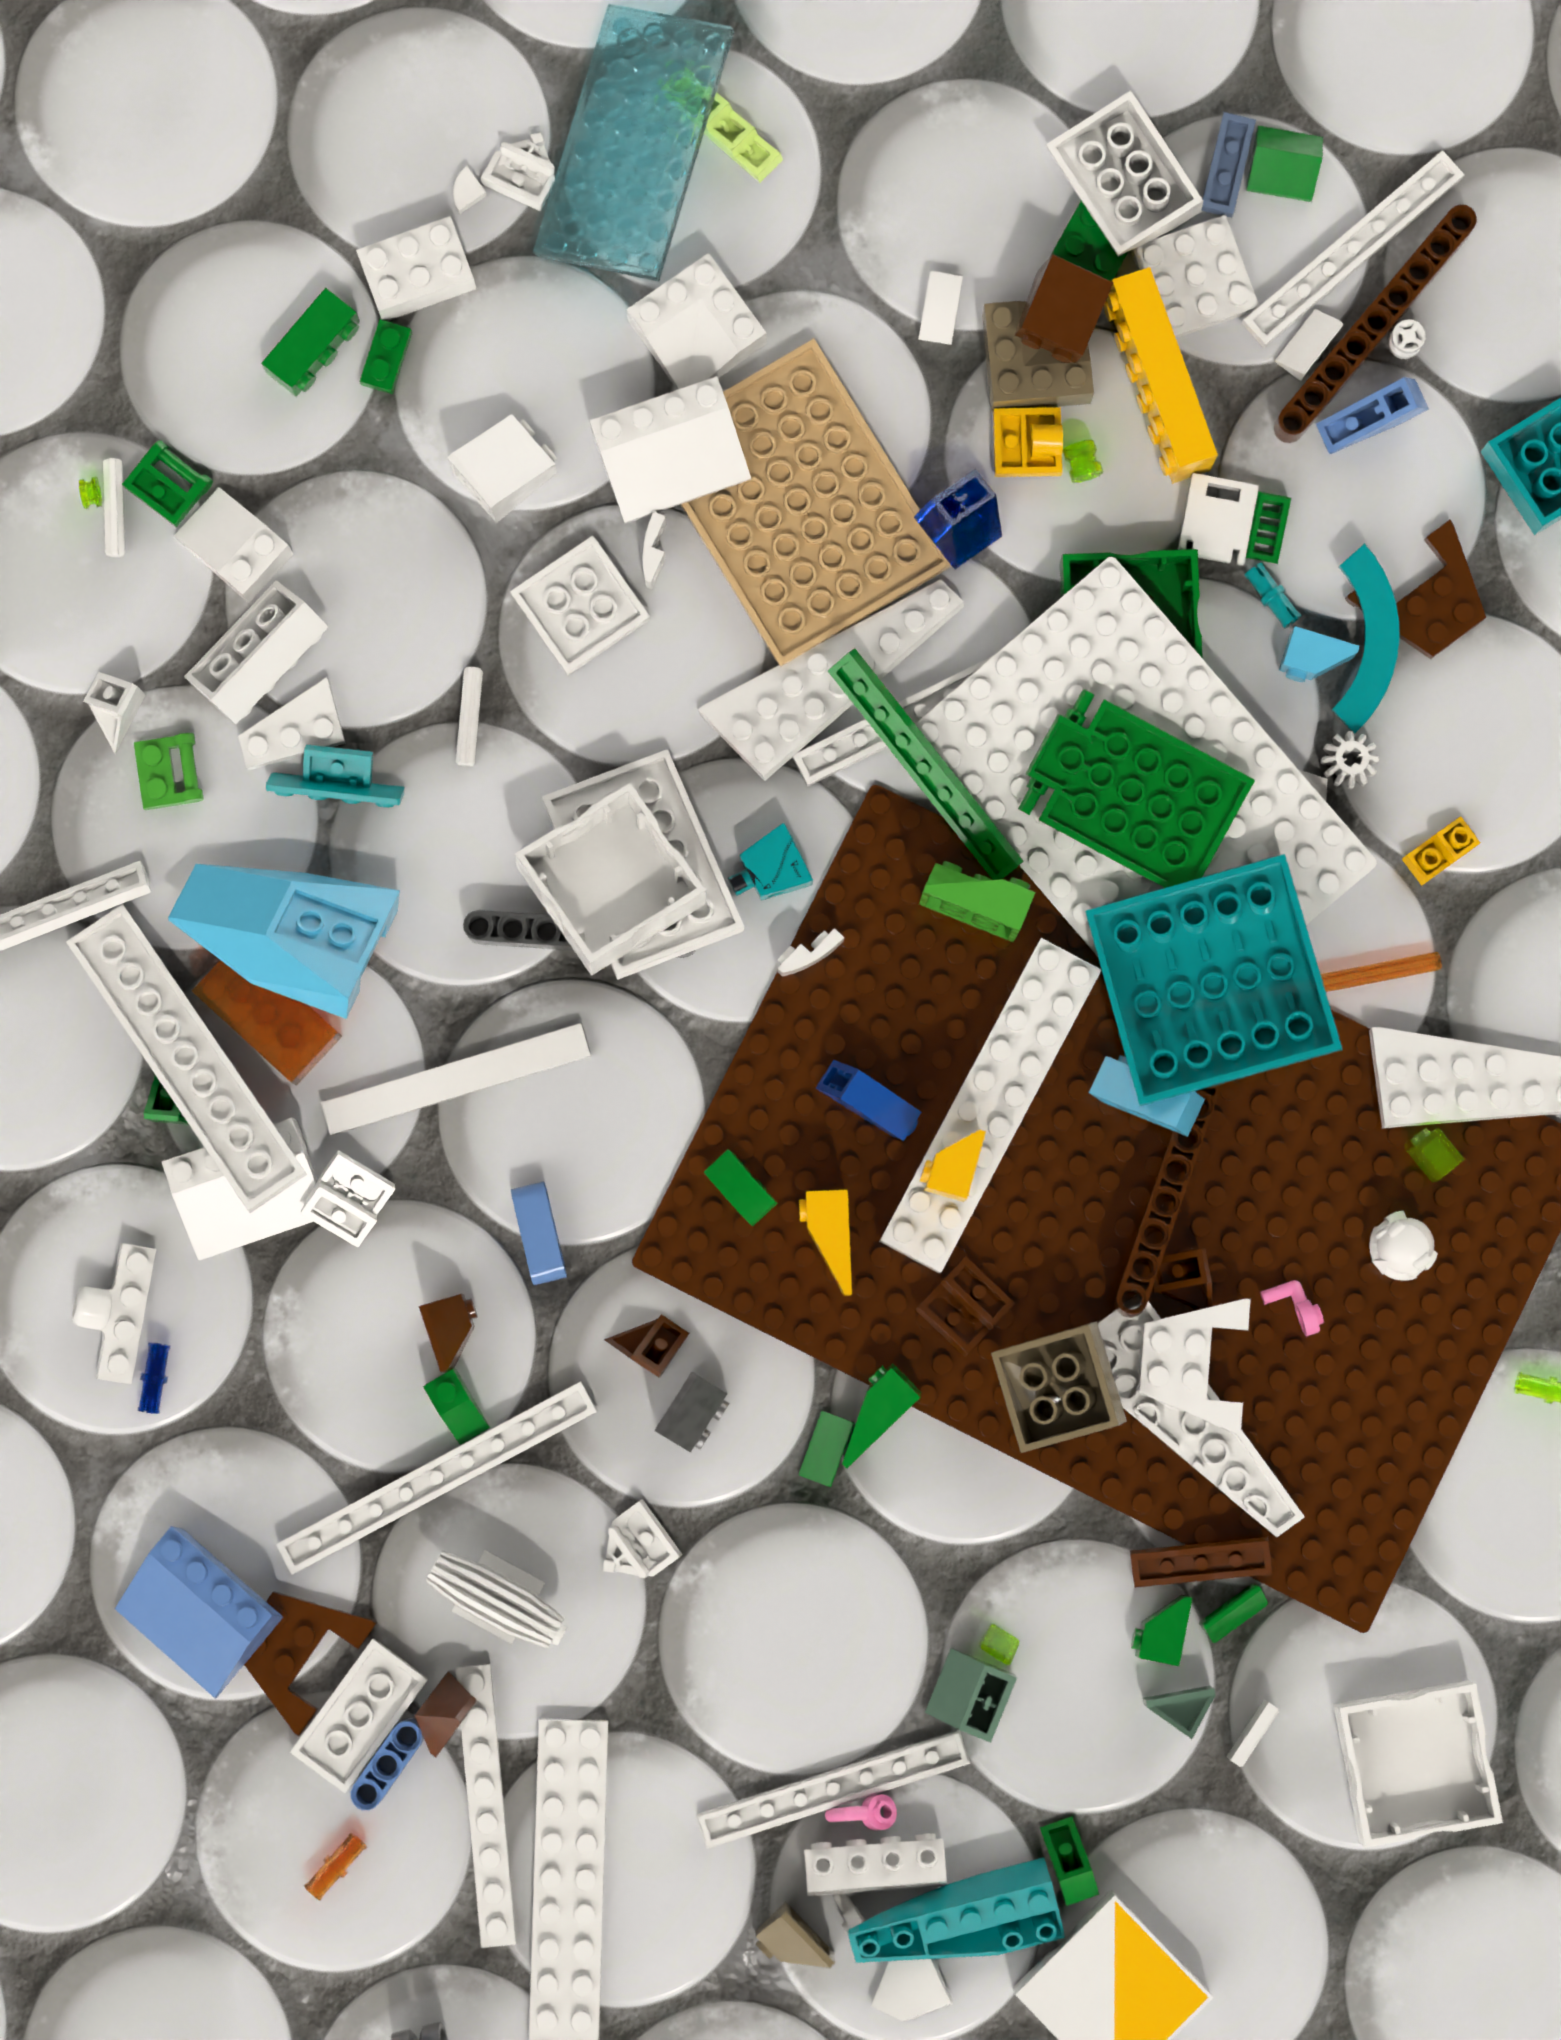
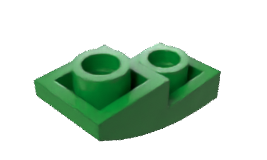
[704,1149,778,1226]

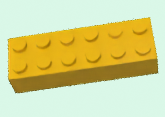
[1103,267,1218,484]

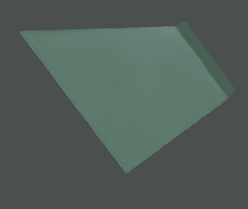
[1143,1685,1215,1739]

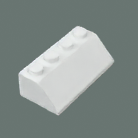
[184,580,329,724]

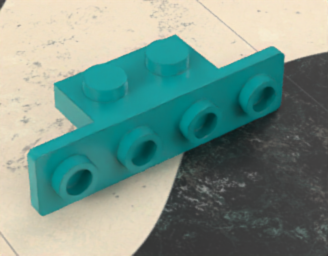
[266,745,405,808]

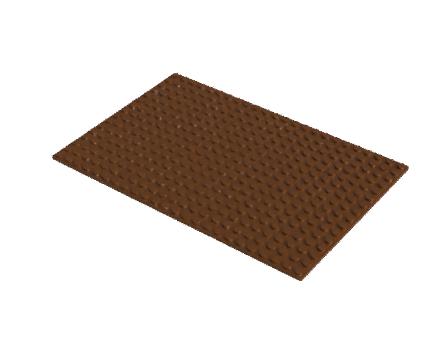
[632,785,1561,1633]

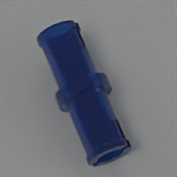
[137,1342,171,1414]

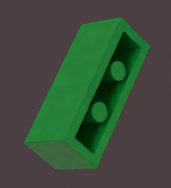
[261,287,360,397]

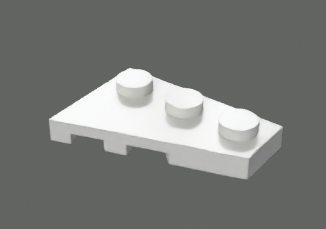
[238,677,346,770]

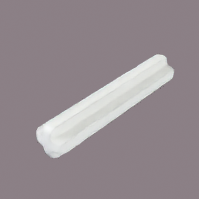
[103,458,125,557]
[456,667,483,766]

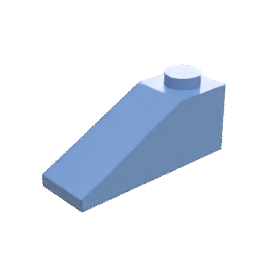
[1316,377,1429,454]

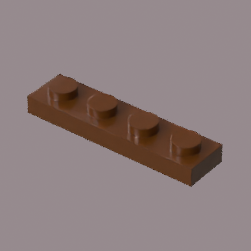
[1130,1537,1273,1587]

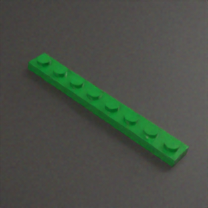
[828,648,1024,880]

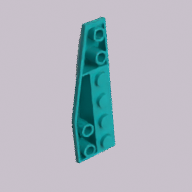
[847,1857,1066,1963]

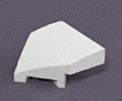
[481,132,555,212]
[603,1499,683,1578]
[871,1959,953,2021]

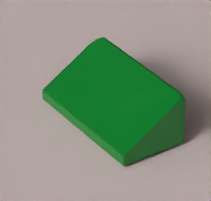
[798,1410,854,1487]
[1199,1583,1268,1643]

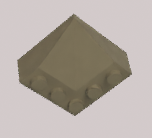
[982,301,1094,412]
[991,1321,1127,1453]

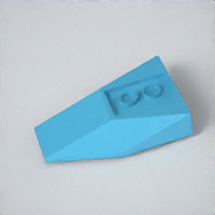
[168,864,400,1019]

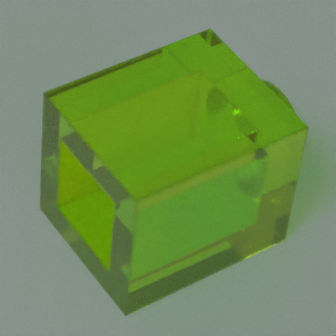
[1407,1127,1465,1183]

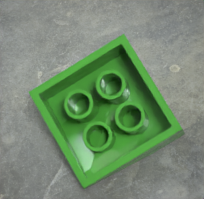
[919,861,1035,942]

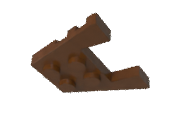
[1345,520,1486,659]
[244,1591,377,1736]

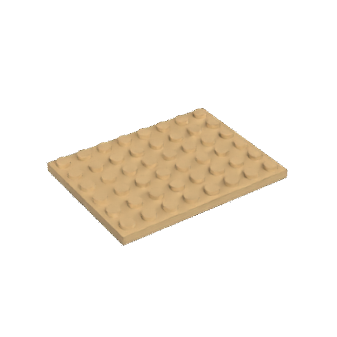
[680,338,953,667]

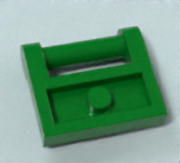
[122,440,213,527]

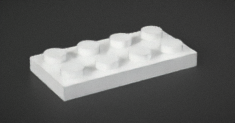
[290,1638,429,1794]

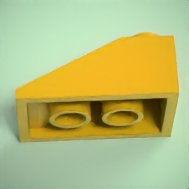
[799,1190,852,1296]

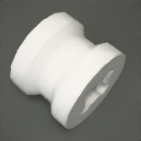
[1388,320,1425,359]

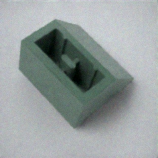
[925,1648,1017,1743]

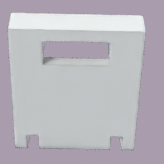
[1177,473,1259,566]

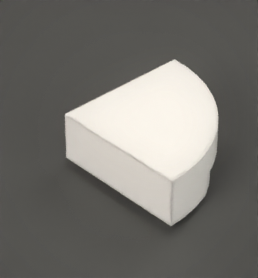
[453,166,487,214]

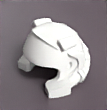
[1369,1211,1438,1281]

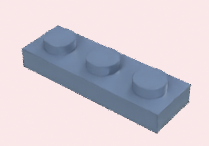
[1201,112,1256,218]

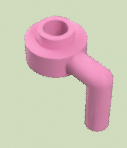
[1260,1280,1324,1337]
[825,1794,897,1830]

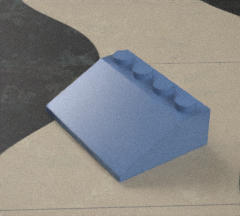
[115,1526,283,1698]

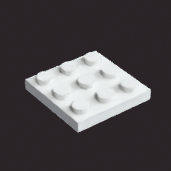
[1131,215,1259,338]
[510,535,651,676]

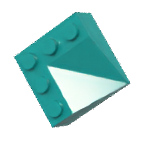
[1481,398,1561,536]

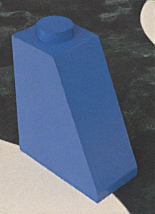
[816,1060,921,1141]

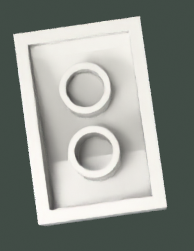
[174,487,293,603]

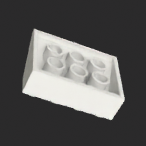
[1046,91,1203,256]
[589,376,751,523]
[162,1118,317,1261]

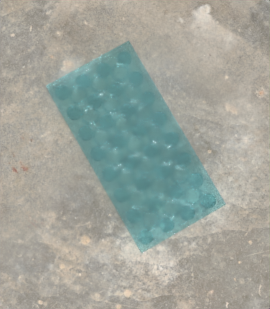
[533,4,734,282]

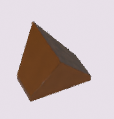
[1149,1248,1213,1310]
[604,1314,689,1378]
[415,1671,477,1758]

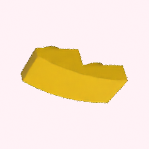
[1402,816,1481,886]

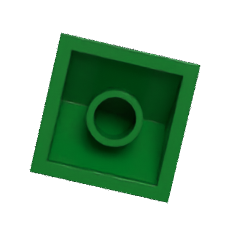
[1246,125,1323,202]

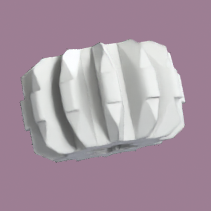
[1321,731,1379,789]

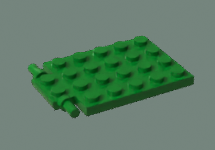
[1018,689,1255,888]

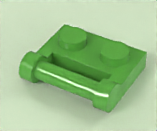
[134,733,204,810]

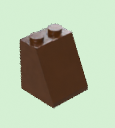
[1015,254,1113,363]

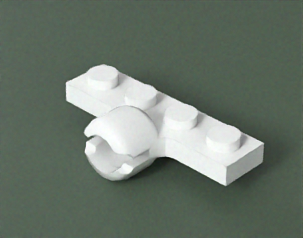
[72,1243,156,1384]

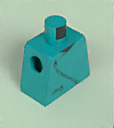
[728,823,813,901]

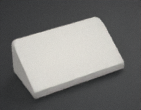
[1275,309,1344,381]

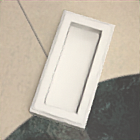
[1226,1699,1279,1767]

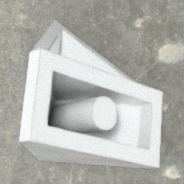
[83,672,146,754]

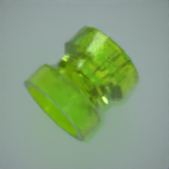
[1063,440,1104,483]

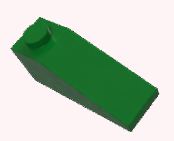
[842,1363,922,1469]

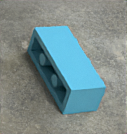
[1089,1056,1205,1137]

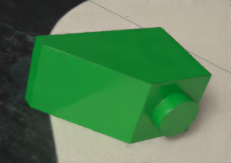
[423,1369,490,1445]
[1131,1595,1193,1667]
[1040,1817,1099,1906]

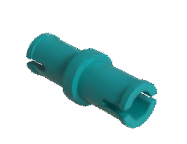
[1244,562,1302,629]

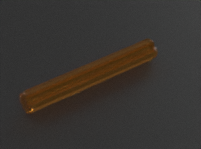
[1321,952,1442,992]

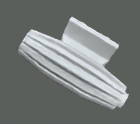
[426,1550,567,1648]

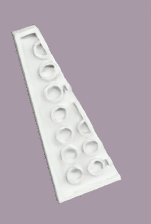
[698,579,964,781]
[1369,1027,1561,1128]
[1098,1295,1305,1537]

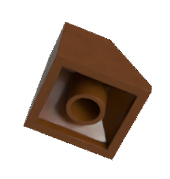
[419,1294,478,1372]

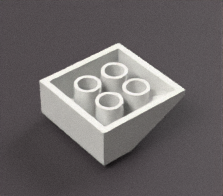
[626,253,767,390]

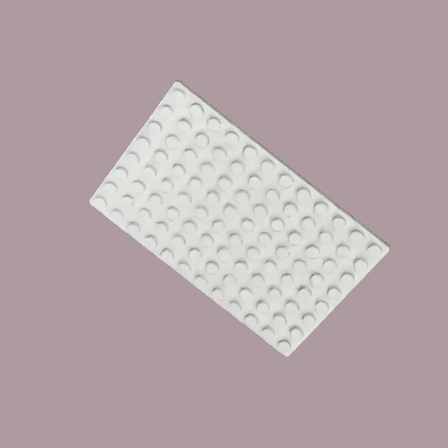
[915,557,1377,956]

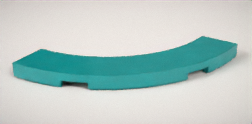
[1331,543,1400,734]

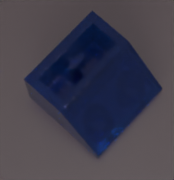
[914,469,1002,570]

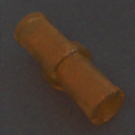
[304,1832,367,1901]

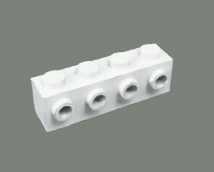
[804,1834,947,1897]

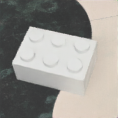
[356,216,476,321]

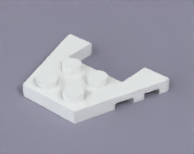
[1138,1299,1250,1434]

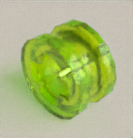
[79,477,102,509]

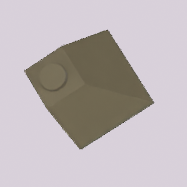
[756,1901,835,1968]

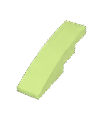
[661,67,783,183]

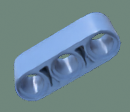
[511,1181,567,1285]
[350,1718,424,1811]

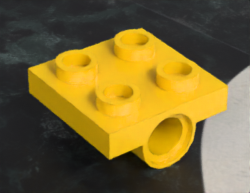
[993,407,1063,477]

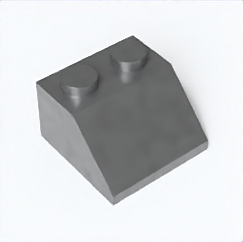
[654,1372,730,1452]

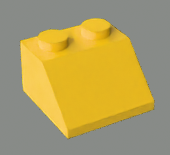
[920,1129,986,1202]

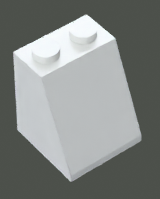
[447,414,557,523]

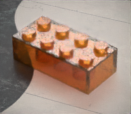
[192,960,342,1086]

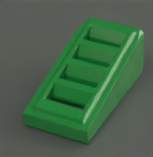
[1245,491,1292,564]

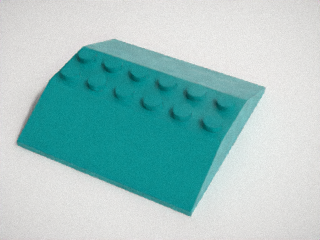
[1085,854,1343,1106]

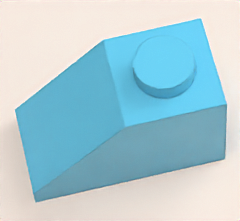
[1279,626,1360,682]

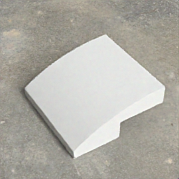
[300,1150,396,1247]

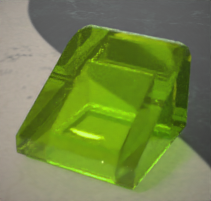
[979,1624,1019,1665]

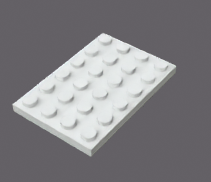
[542,749,744,980]

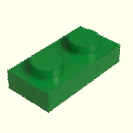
[359,319,413,395]

